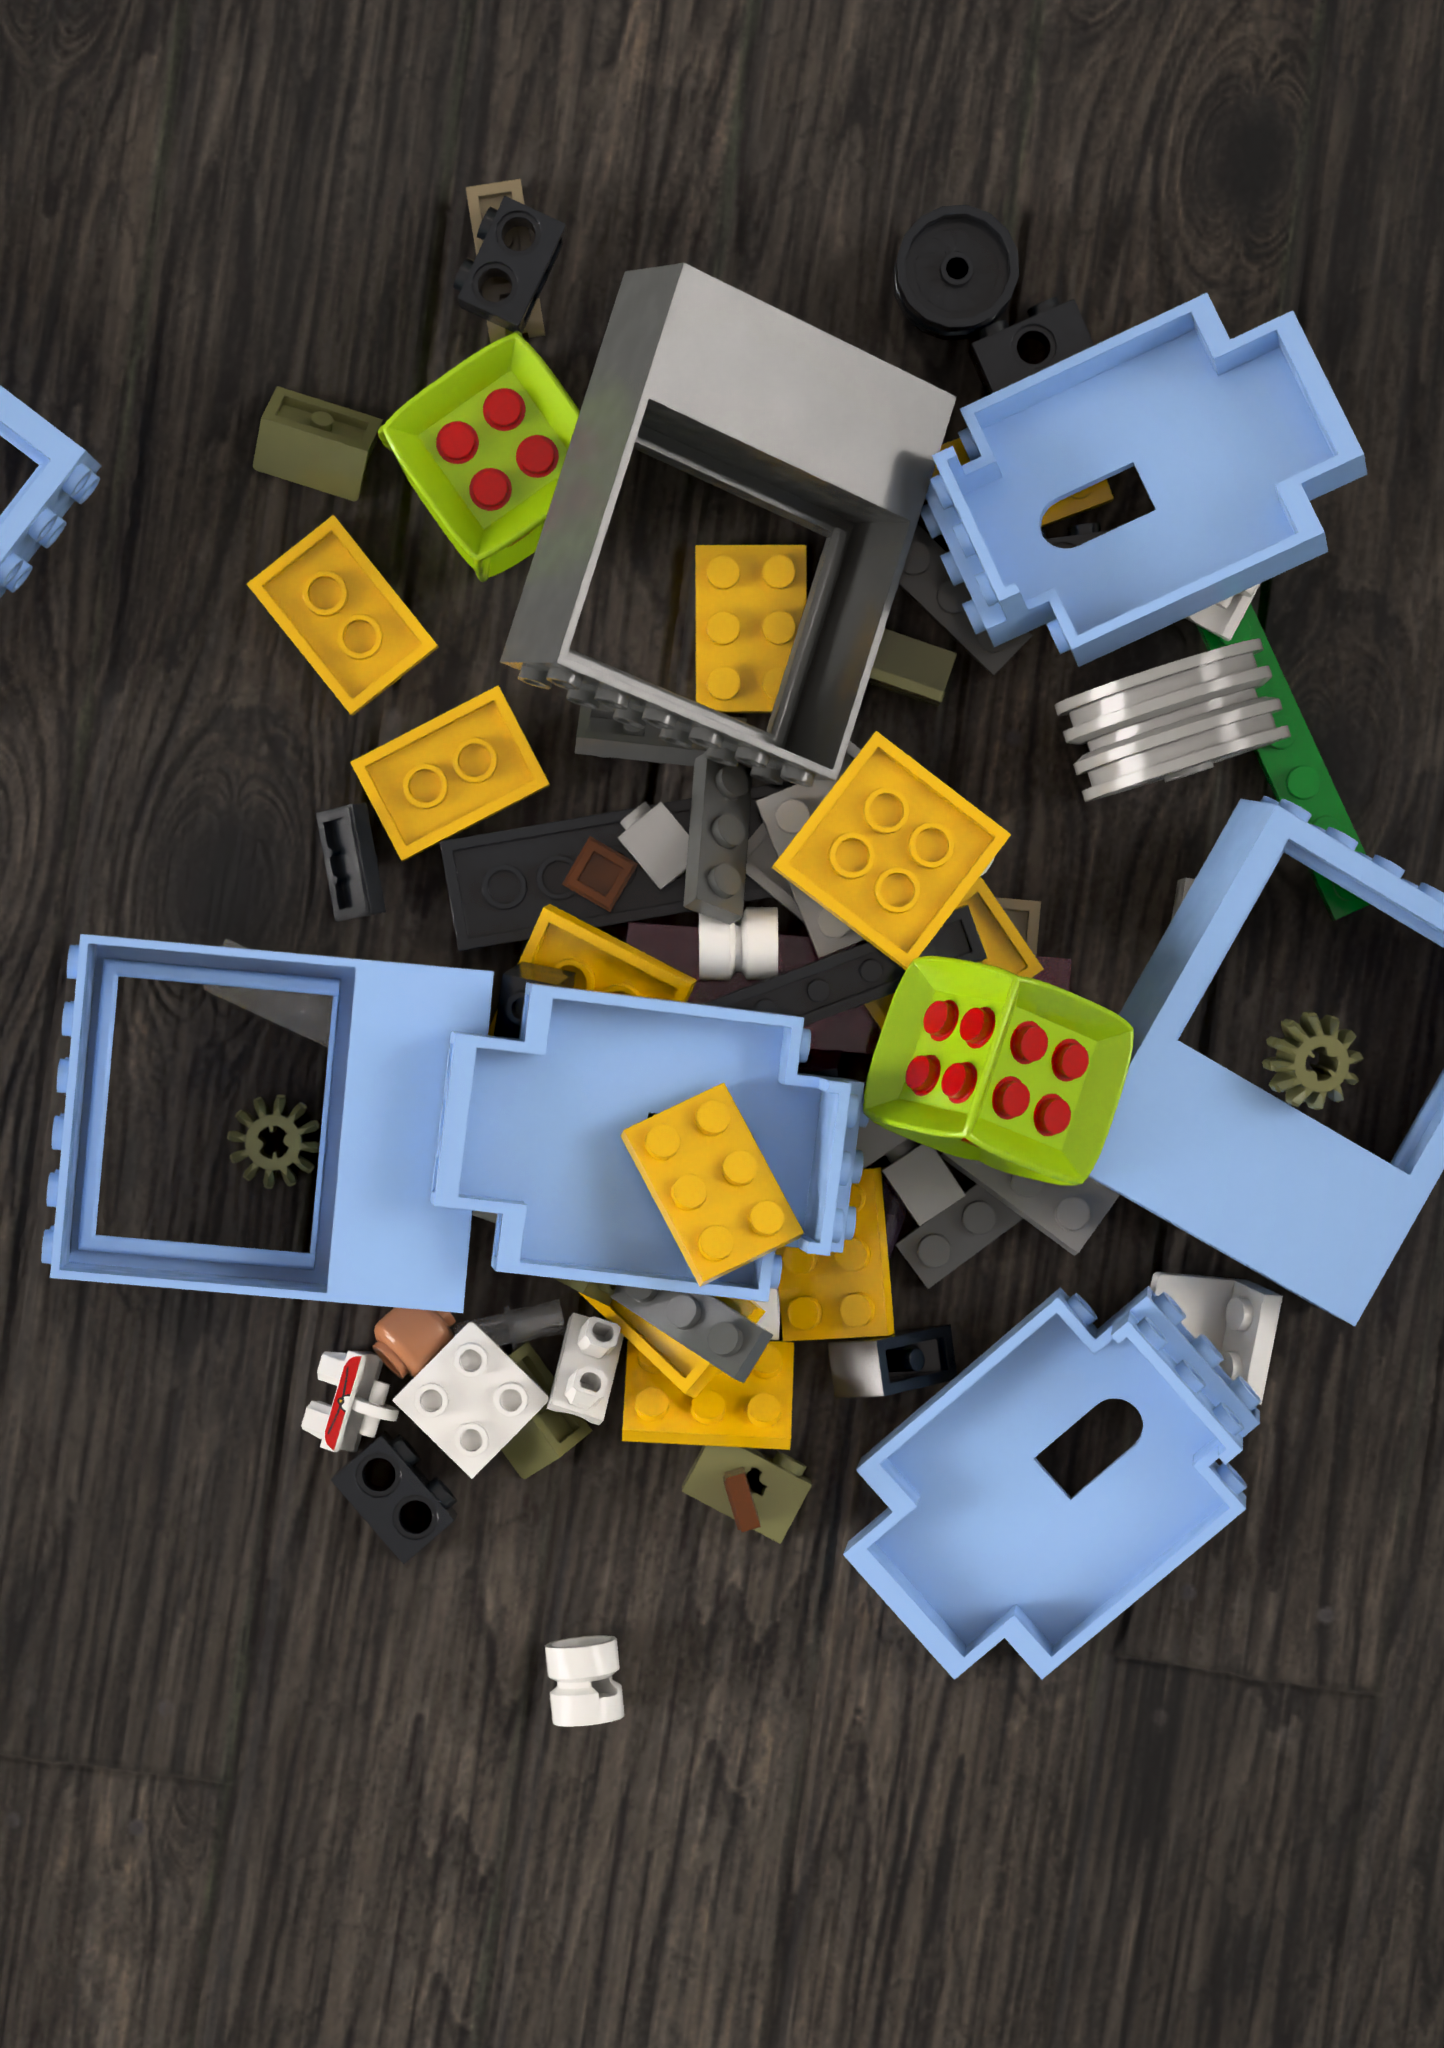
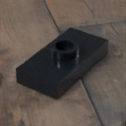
[316,802,386,922]

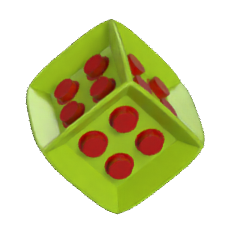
[378,331,580,582]
[863,956,1134,1186]

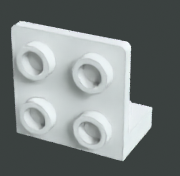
[1150,1272,1283,1405]
[392,1322,549,1479]

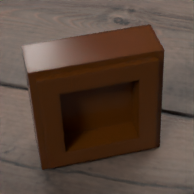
[562,836,638,913]
[723,1467,761,1532]

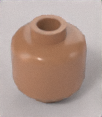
[372,1307,456,1379]

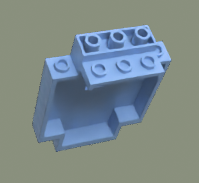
[920,293,1367,667]
[430,982,869,1302]
[843,1286,1261,1680]

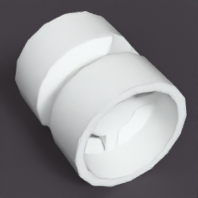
[699,907,778,981]
[545,1635,625,1727]

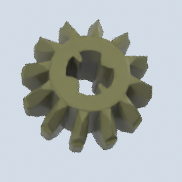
[1261,1011,1364,1110]
[227,1094,321,1189]

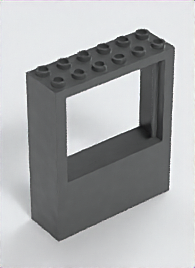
[500,263,957,787]

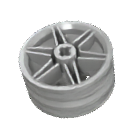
[1054,638,1291,802]

